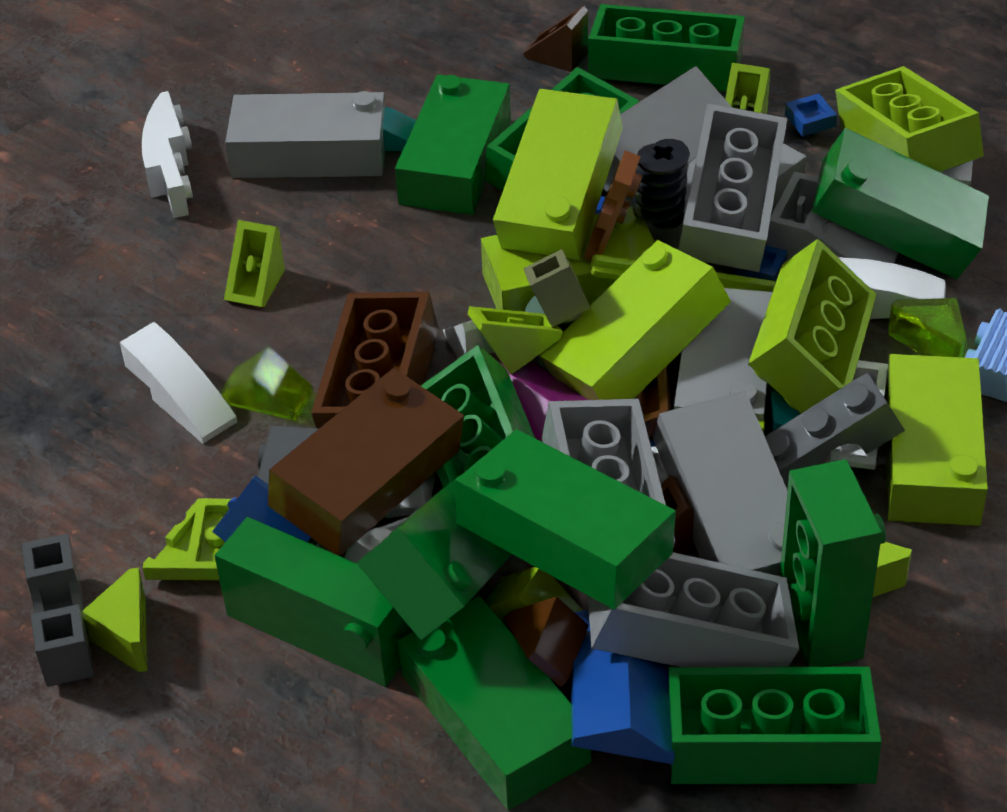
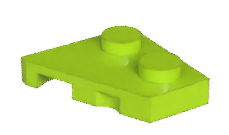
[142,498,231,580]

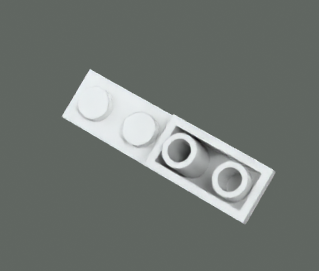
[142,91,193,218]

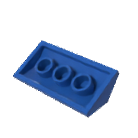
[571,610,675,764]

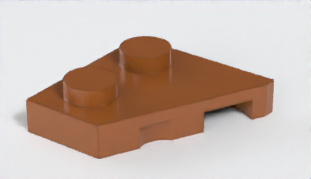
[583,150,642,262]

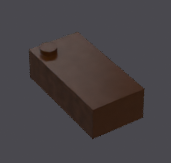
[311,292,439,428]
[268,368,464,556]

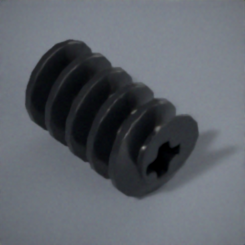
[633,139,690,229]

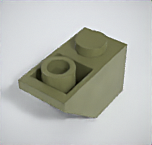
[523,249,591,327]

